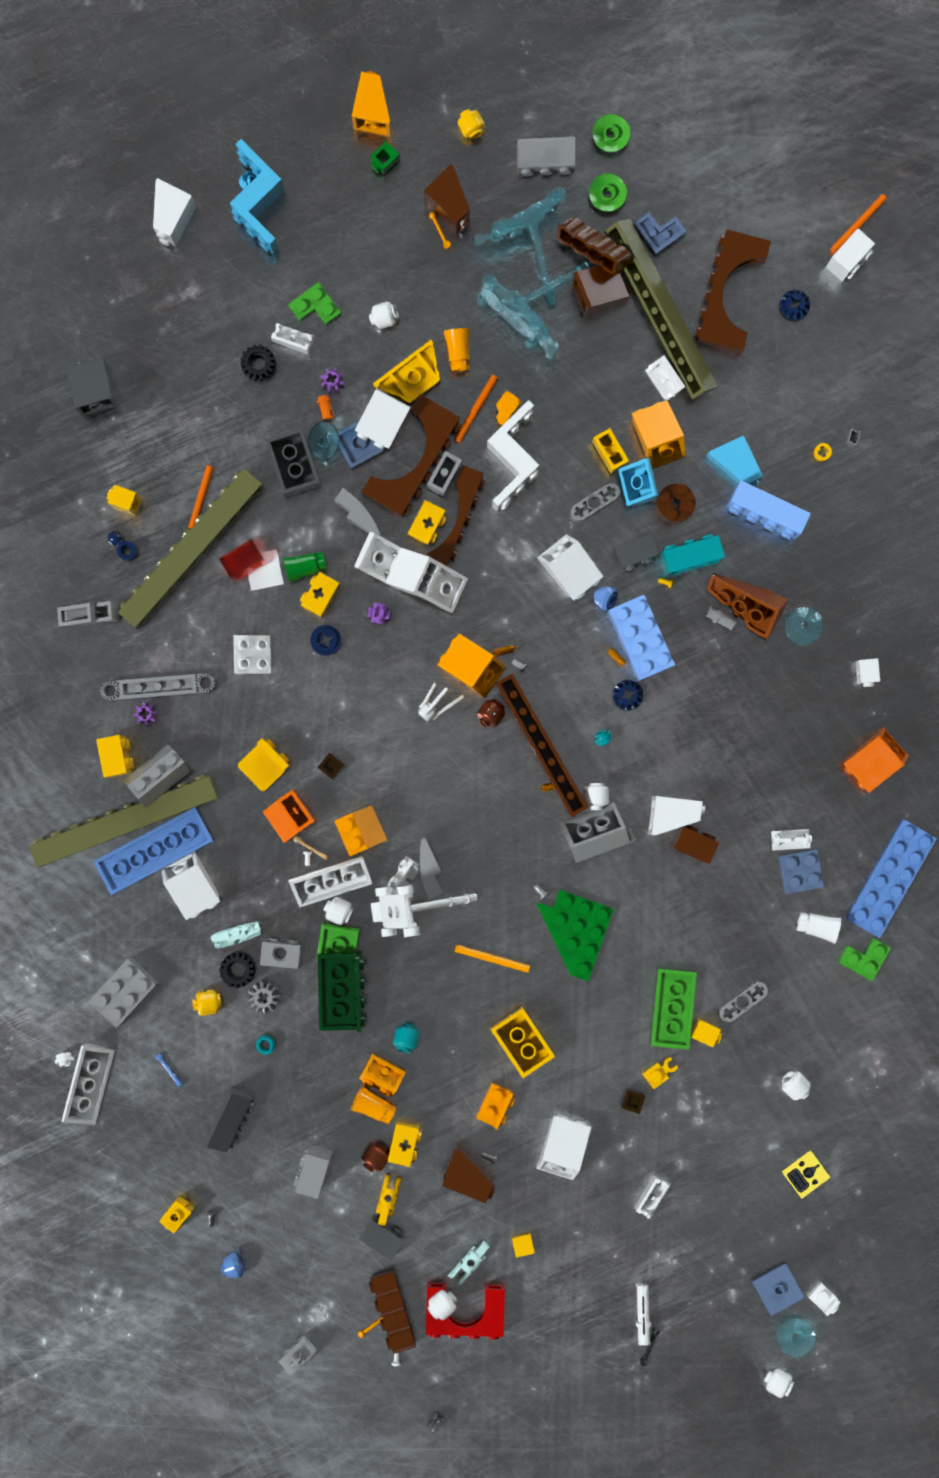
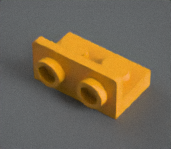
[359,1054,406,1097]
[476,1082,515,1129]

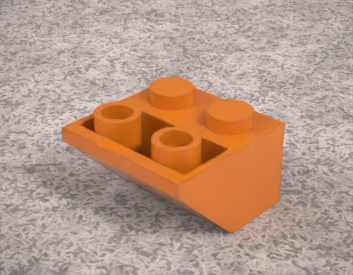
[263,790,316,843]

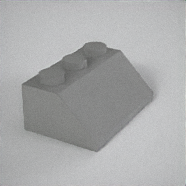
[517,137,575,176]
[122,744,190,808]
[561,803,630,863]

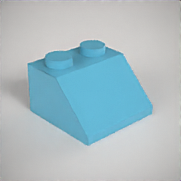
[618,458,658,506]

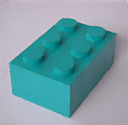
[659,534,725,578]

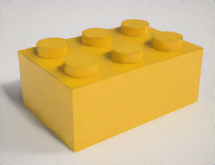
[490,1006,555,1078]

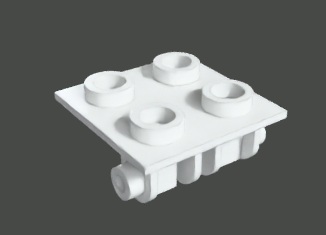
[233,635,271,674]

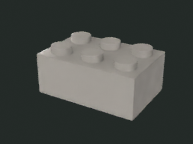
[88,957,159,1028]
[293,1145,333,1199]

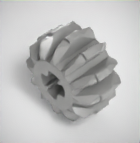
[247,981,281,1014]

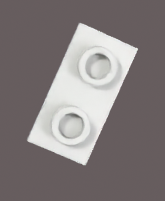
[771,829,812,850]
[388,856,420,894]

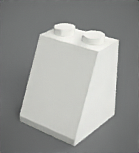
[153,178,196,247]
[355,388,410,450]
[537,534,604,600]
[648,796,705,835]
[161,851,220,920]
[536,1115,591,1180]

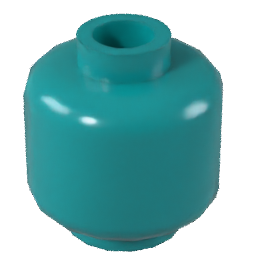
[393,1023,420,1053]

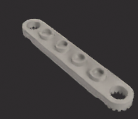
[100,673,216,701]

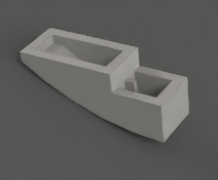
[335,488,381,536]
[57,601,120,627]
[419,837,443,899]

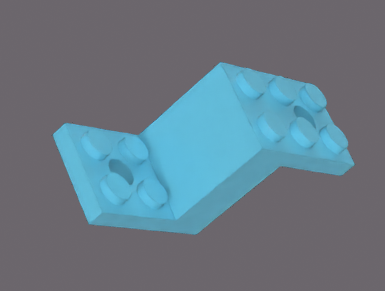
[230,139,285,254]

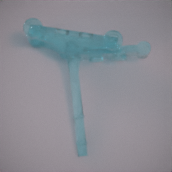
[472,186,567,306]
[476,261,589,359]

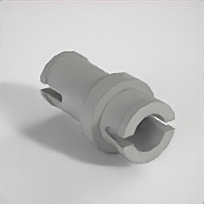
[706,606,737,630]

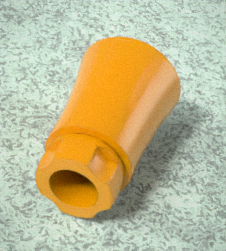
[444,328,470,372]
[350,1086,396,1124]

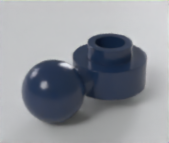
[107,531,137,561]

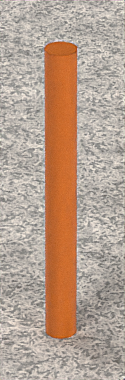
[830,194,887,254]
[453,374,498,444]
[188,465,214,529]

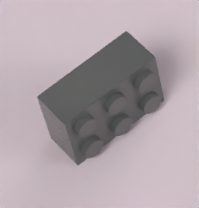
[265,428,321,498]

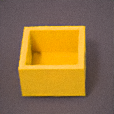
[96,735,135,778]

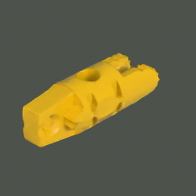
[376,1174,402,1226]

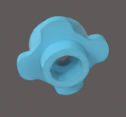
[239,171,255,190]

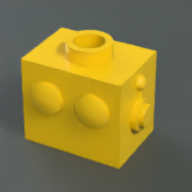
[159,1196,194,1234]

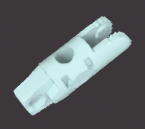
[211,921,261,949]
[447,1240,490,1287]

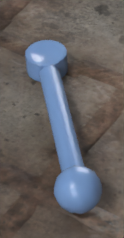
[156,1054,183,1088]

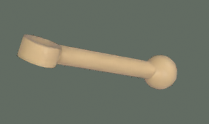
[293,835,329,860]

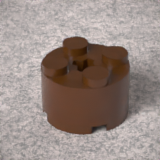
[655,483,696,525]

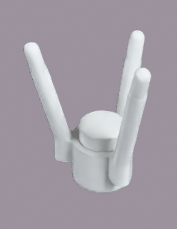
[418,683,464,722]

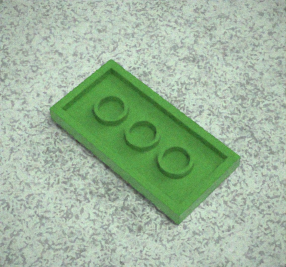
[650,968,697,1050]

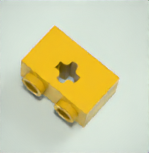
[592,428,629,474]
[107,485,142,516]
[408,500,447,546]
[300,572,340,618]
[387,1121,422,1167]

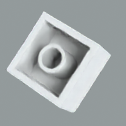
[826,229,875,282]

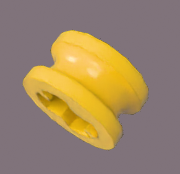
[814,443,832,461]

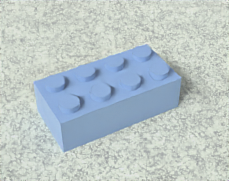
[726,480,811,540]
[607,595,675,682]

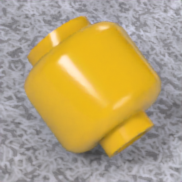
[457,109,485,140]
[192,989,221,1016]

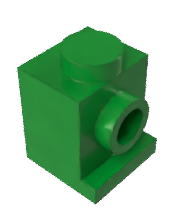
[370,141,400,174]

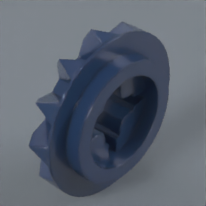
[780,289,811,320]
[310,625,341,656]
[613,680,644,710]

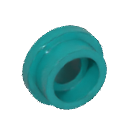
[594,729,612,746]
[256,1035,275,1055]

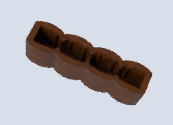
[556,217,631,274]
[369,1269,416,1354]

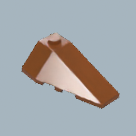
[707,573,788,639]

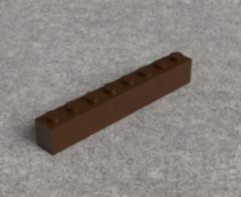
[495,673,588,817]

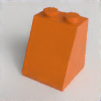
[844,727,909,793]

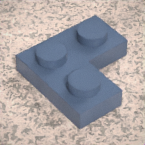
[634,212,687,255]

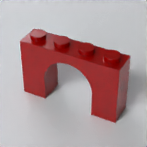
[426,1283,505,1340]

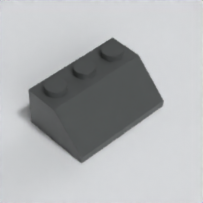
[203,1087,254,1153]

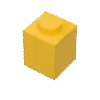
[691,1019,722,1047]

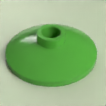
[592,114,630,152]
[589,174,627,212]

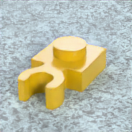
[642,1057,678,1089]

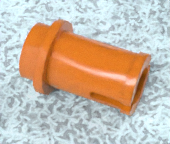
[317,395,334,420]

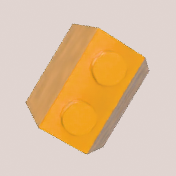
[352,71,391,137]
[631,400,686,469]
[438,634,506,698]
[334,805,387,856]

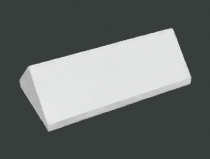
[288,855,372,907]
[61,1042,115,1125]

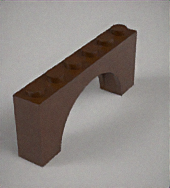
[695,229,771,355]
[362,394,461,518]

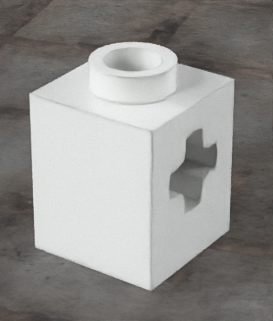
[855,659,880,687]

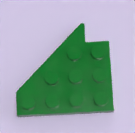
[537,889,614,981]

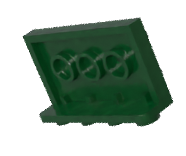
[317,953,366,1032]

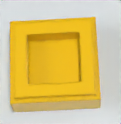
[512,1233,535,1258]

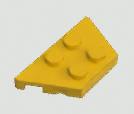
[373,340,440,404]

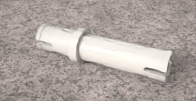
[636,1284,652,1345]

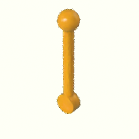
[429,212,451,249]
[358,1317,383,1338]

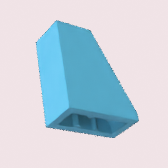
[707,435,763,487]

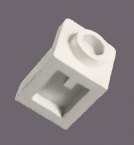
[807,1282,840,1316]

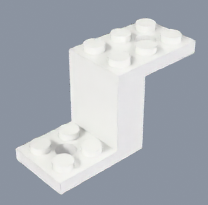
[487,400,539,512]
[354,532,468,613]

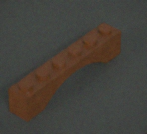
[426,465,486,569]

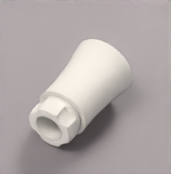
[796,912,841,944]

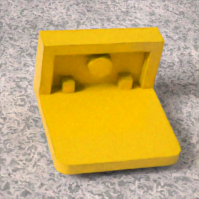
[238,738,290,791]

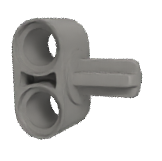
[277,1335,318,1375]

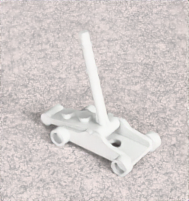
[371,885,477,937]

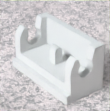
[271,323,315,355]
[645,356,685,401]
[634,1174,671,1219]

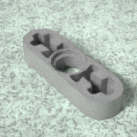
[570,483,620,522]
[718,981,768,1022]

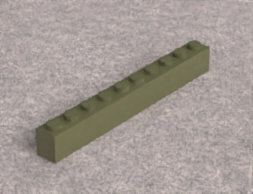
[604,219,718,399]
[118,469,264,629]
[29,774,219,868]

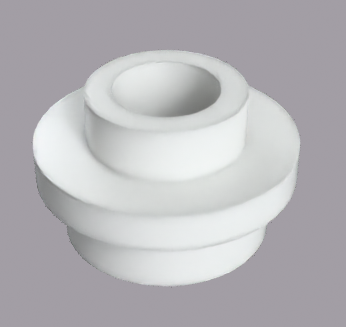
[55,1052,75,1067]

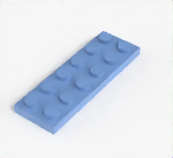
[93,807,214,895]
[845,819,937,938]

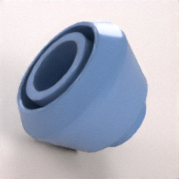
[594,586,618,611]
[220,1252,244,1278]

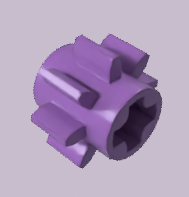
[320,368,344,393]
[367,603,391,625]
[133,702,158,726]

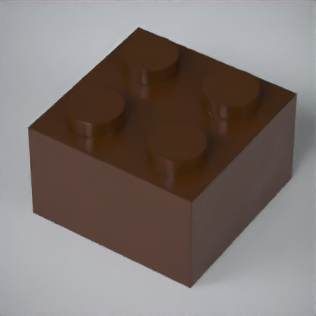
[670,825,719,864]

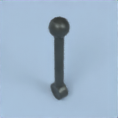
[640,1328,660,1366]

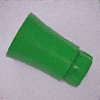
[282,552,327,583]

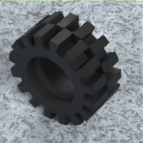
[240,344,276,382]
[219,952,255,988]

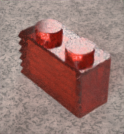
[219,539,265,581]

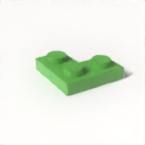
[288,282,341,325]
[838,938,891,982]

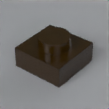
[317,753,344,780]
[621,1089,646,1114]

